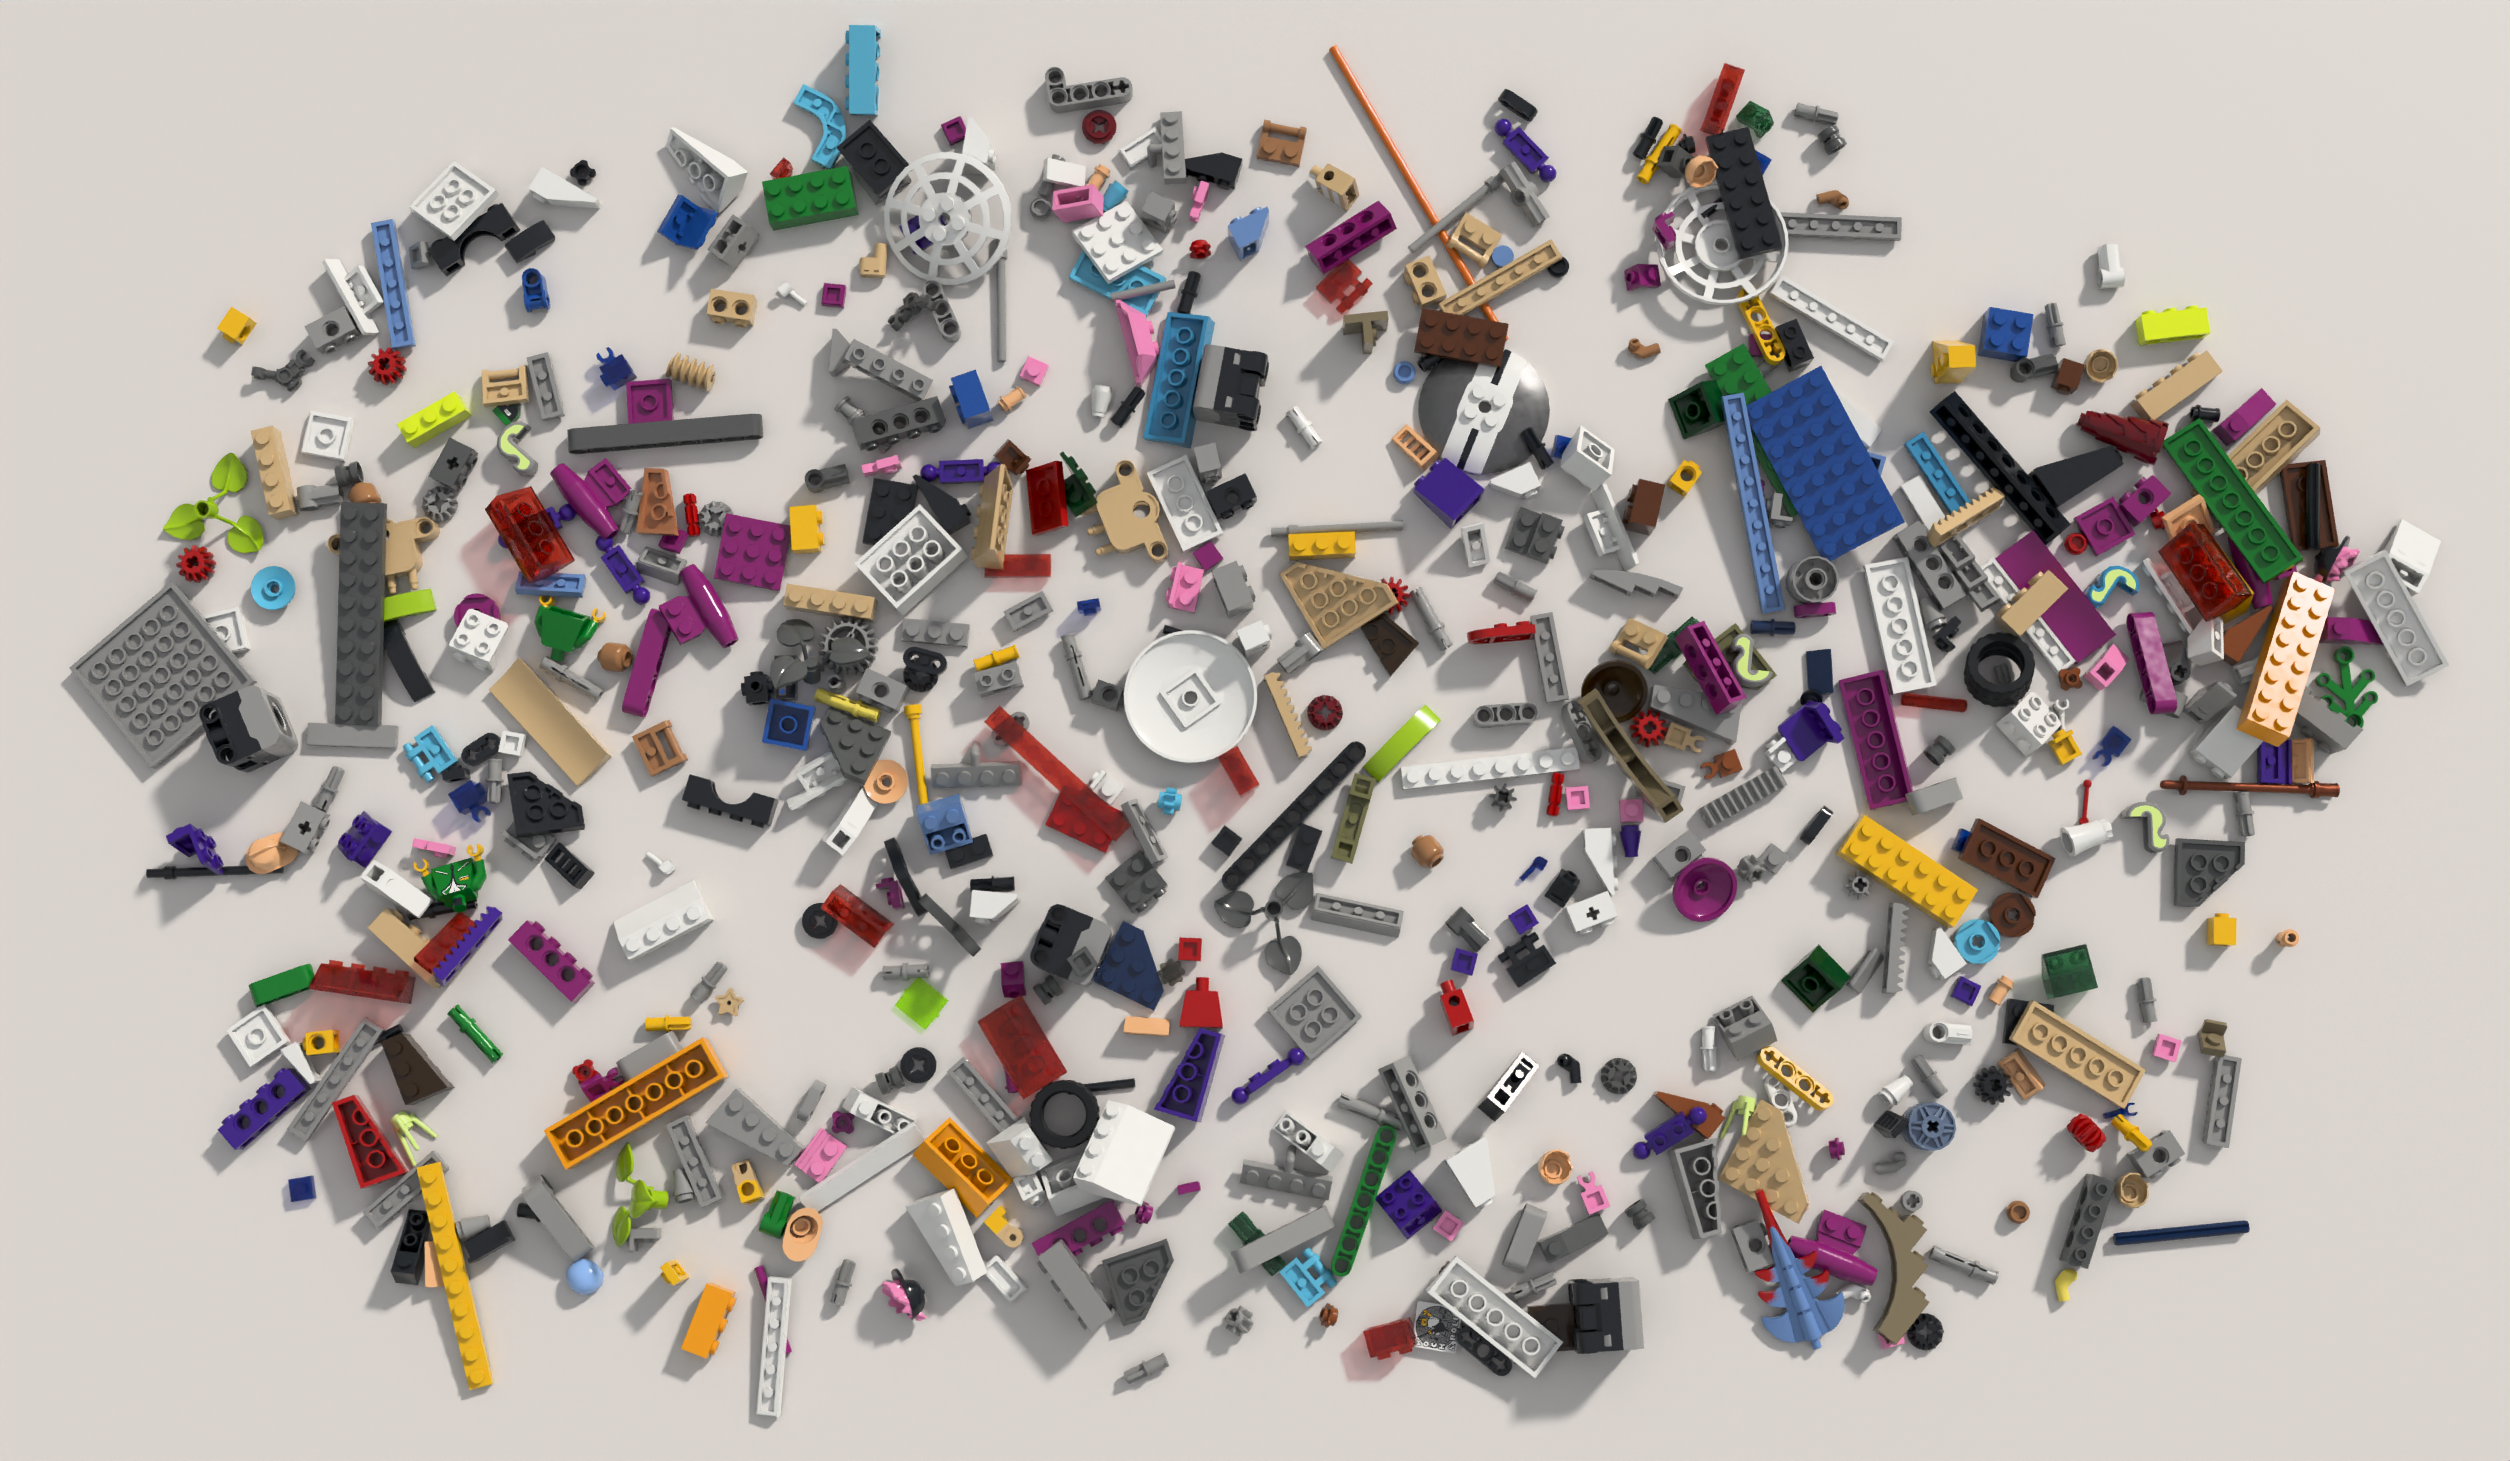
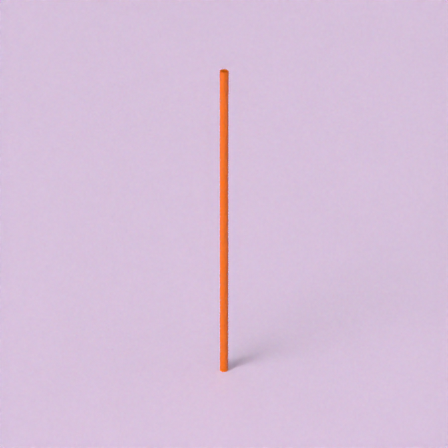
[1329,45,1509,342]

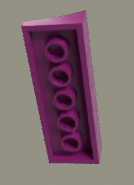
[1995,530,2116,664]
[1839,670,1913,810]

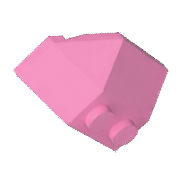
[1115,300,1160,388]

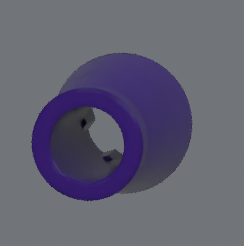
[1619,825,1642,857]

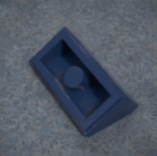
[1806,649,1834,695]

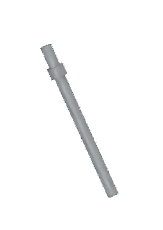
[1408,173,1504,253]
[994,239,1007,362]
[1271,521,1403,537]

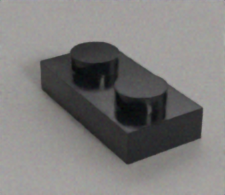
[1286,823,1322,873]
[945,834,994,869]

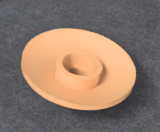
[864,759,908,804]

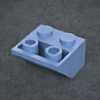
[1228,207,1269,260]
[916,794,973,855]

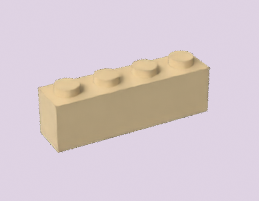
[2131,351,2223,420]
[251,426,299,520]
[783,584,878,623]
[368,908,446,989]

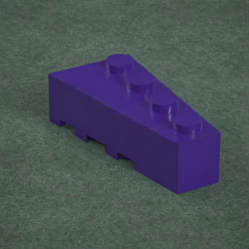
[1154,1028,1225,1122]

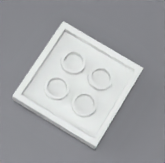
[409,161,499,241]
[1072,200,1163,284]

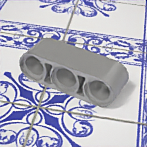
[922,279,961,343]
[1473,702,1539,728]
[1905,777,1963,816]
[616,1031,683,1082]
[1502,1203,1548,1273]

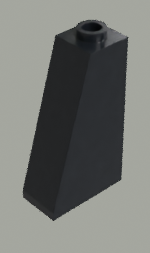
[2028,446,2124,508]

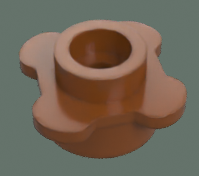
[2059,667,2083,691]
[1319,1303,1338,1328]

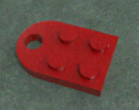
[1467,621,1536,644]

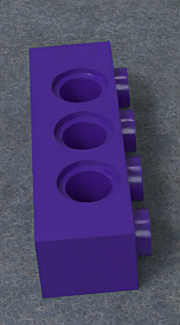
[218,1068,311,1150]

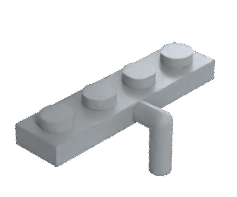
[1147,111,1186,185]
[931,741,1022,788]
[1240,1145,1333,1200]

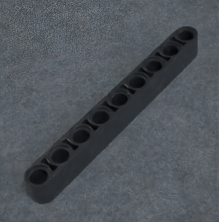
[1222,741,1366,891]

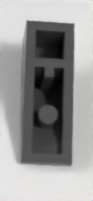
[1537,1213,1609,1264]

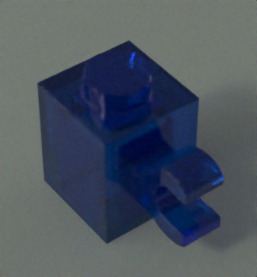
[596,347,637,391]
[448,780,491,823]

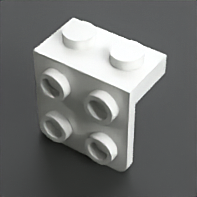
[449,609,508,671]
[1996,692,2061,756]

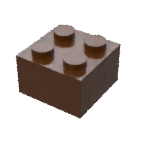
[1622,479,1665,536]

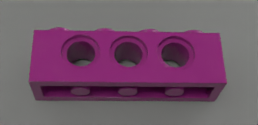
[1305,201,1397,274]
[1675,621,1747,715]
[508,920,595,1003]
[1032,1200,1126,1256]

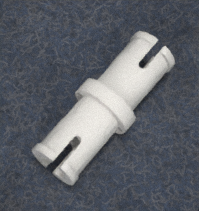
[1286,406,1323,449]

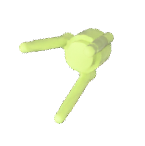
[1720,1096,1757,1139]
[390,1110,437,1167]

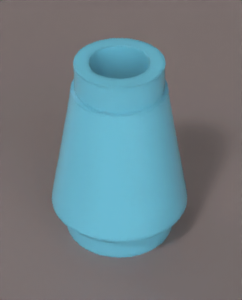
[1103,180,1129,212]

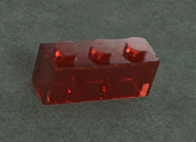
[1700,63,1745,135]
[821,884,894,948]

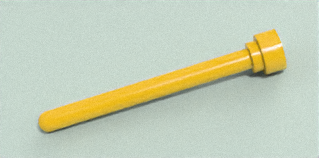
[904,704,928,805]

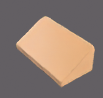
[1123,1016,1170,1037]
[1997,1048,2045,1100]
[424,1241,444,1288]

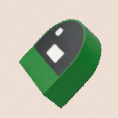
[492,404,520,426]

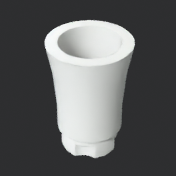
[2059,819,2113,857]

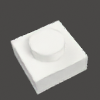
[498,730,527,757]

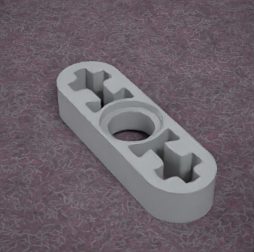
[1561,701,1602,764]

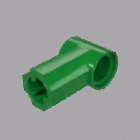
[759,1190,795,1239]

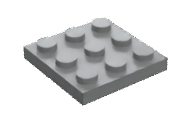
[1267,966,1362,1060]

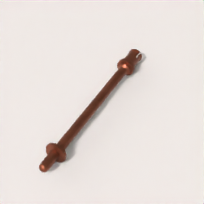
[2160,775,2340,799]

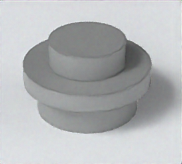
[1030,198,1052,220]

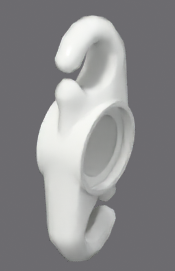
[1764,1074,1797,1128]

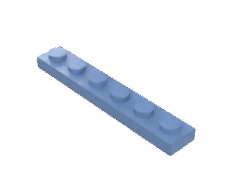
[371,219,416,350]

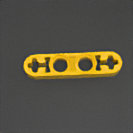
[1737,288,1786,366]
[1756,1046,1833,1111]

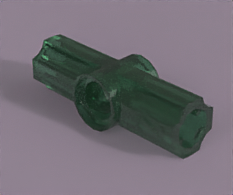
[1648,617,1699,675]
[1228,1211,1286,1276]

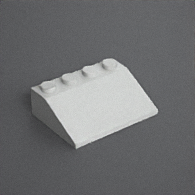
[854,504,968,616]
[1073,1100,1175,1206]

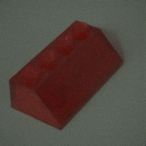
[485,486,575,584]
[2158,524,2252,622]
[309,960,416,1004]
[977,995,1067,1099]

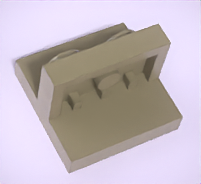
[1343,311,1389,354]

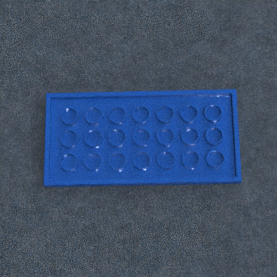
[1746,366,1905,561]

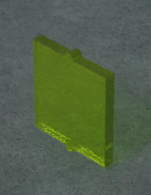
[895,978,949,1030]

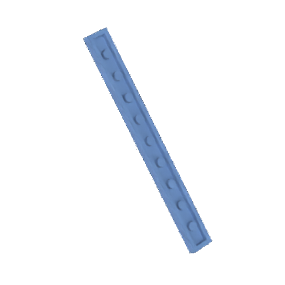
[1720,393,1785,614]

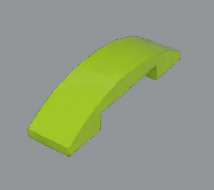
[384,589,436,622]
[1363,705,1441,783]

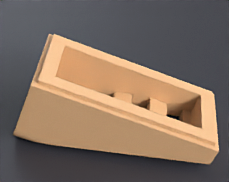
[1391,424,1439,472]

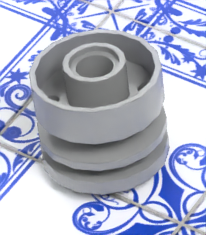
[1786,556,1839,604]

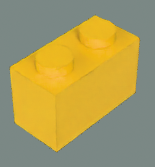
[789,505,825,554]

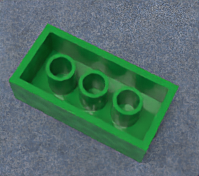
[762,166,859,231]

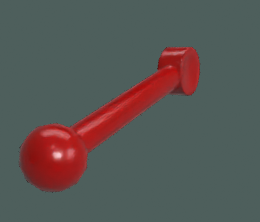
[2079,779,2092,824]

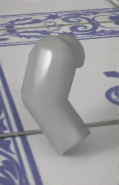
[1875,1152,1907,1175]

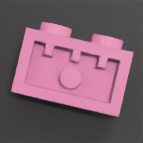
[1165,562,1204,614]

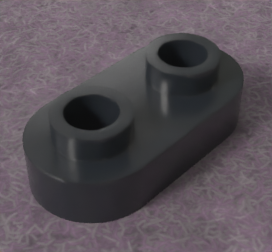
[903,647,947,676]

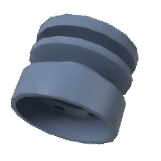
[1901,1103,1956,1151]

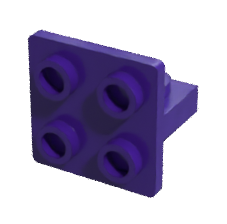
[337,811,392,868]

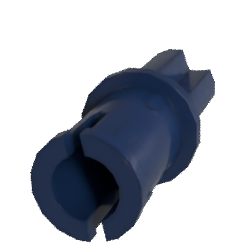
[1750,619,1796,637]

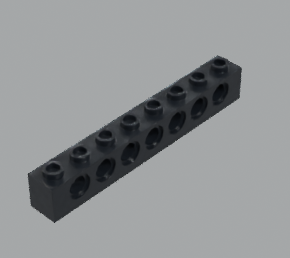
[1930,391,2071,545]

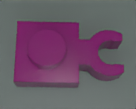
[580,1068,624,1102]

